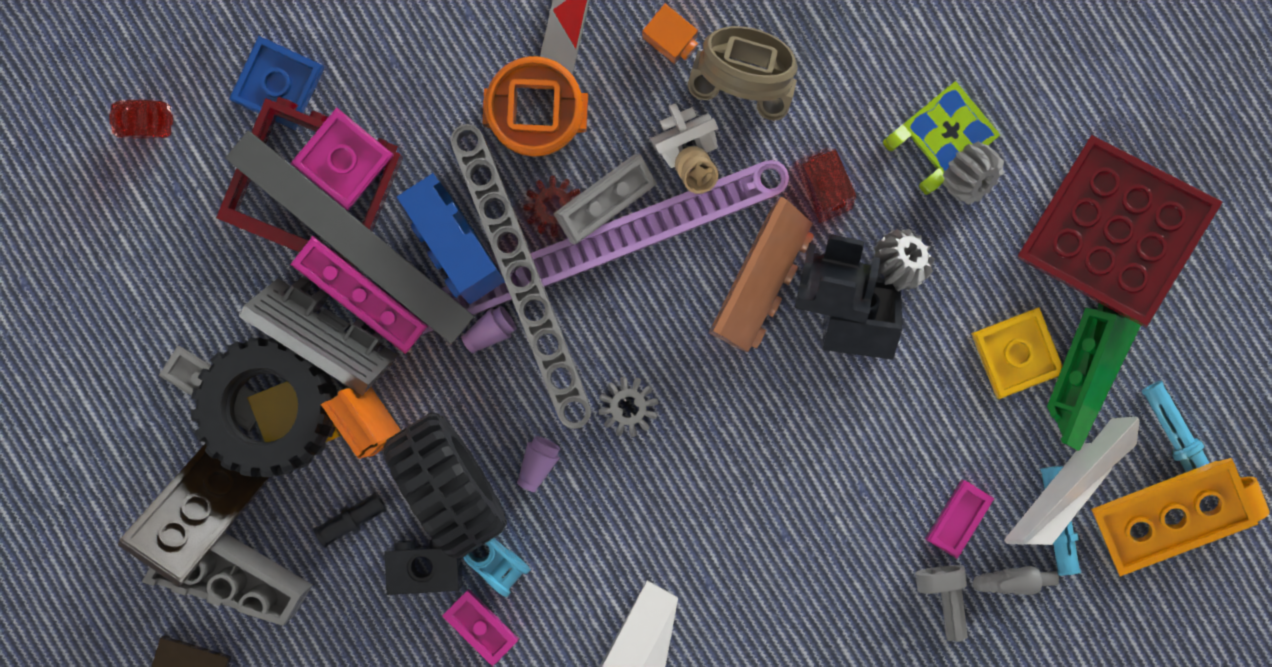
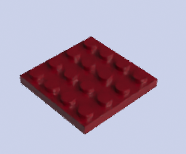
[1018,135,1223,329]

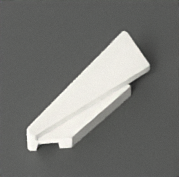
[1004,417,1139,545]

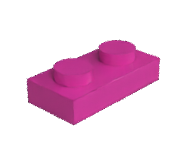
[442,589,519,667]

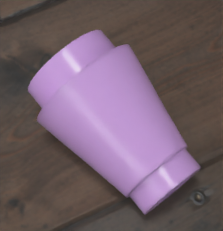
[461,306,516,353]
[517,436,560,492]

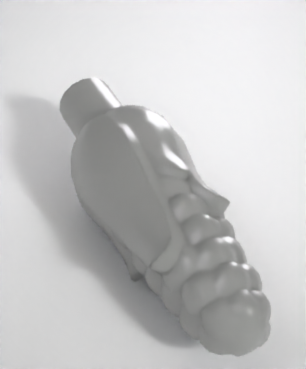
[973,566,1059,595]

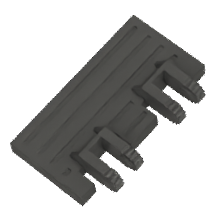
[239,276,398,396]

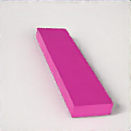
[290,236,428,354]

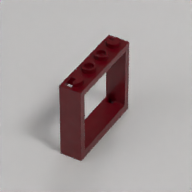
[216,97,403,268]

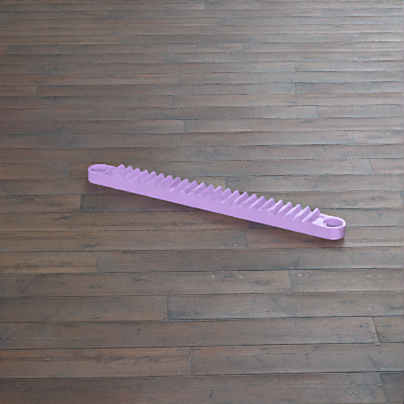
[406,160,789,336]

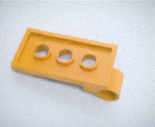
[1091,458,1270,576]

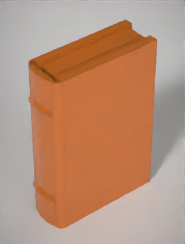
[321,387,402,459]

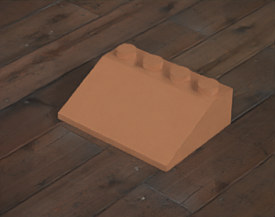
[708,197,814,352]

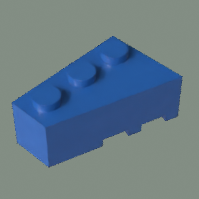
[397,173,505,304]

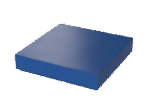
[229,36,325,130]

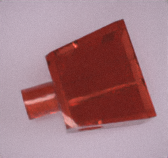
[793,148,856,223]

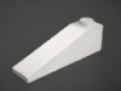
[599,580,678,667]

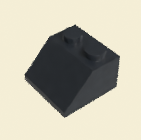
[822,278,902,360]

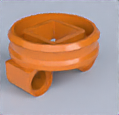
[482,56,588,157]

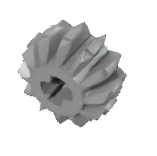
[943,141,1004,205]
[871,229,935,291]
[598,377,659,437]

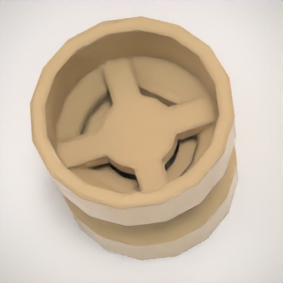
[675,146,719,194]

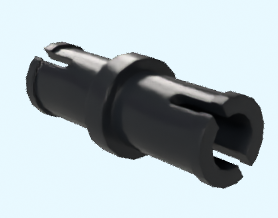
[313,491,387,548]

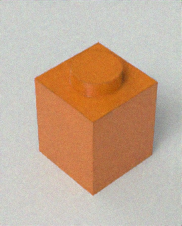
[642,3,698,64]

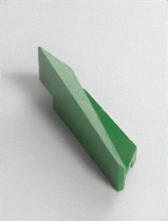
[1047,303,1141,451]

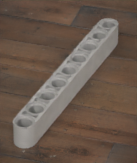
[451,124,592,429]

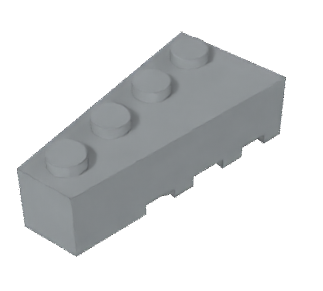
[142,533,313,626]

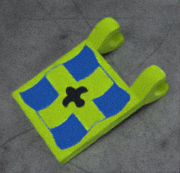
[882,81,1000,195]

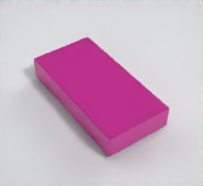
[925,479,994,559]

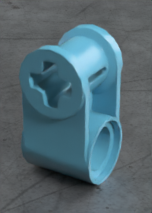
[463,538,531,597]

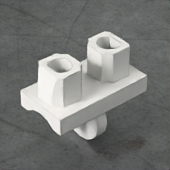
[650,103,718,168]

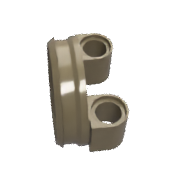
[688,26,798,121]

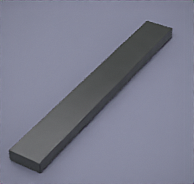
[225,130,475,344]

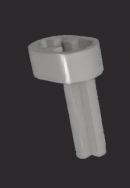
[915,565,968,642]

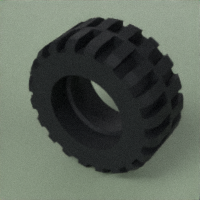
[190,337,337,477]
[383,413,507,558]

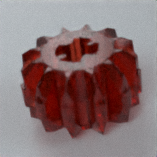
[109,99,173,139]
[523,176,581,238]

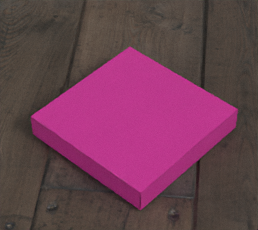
[290,108,394,210]

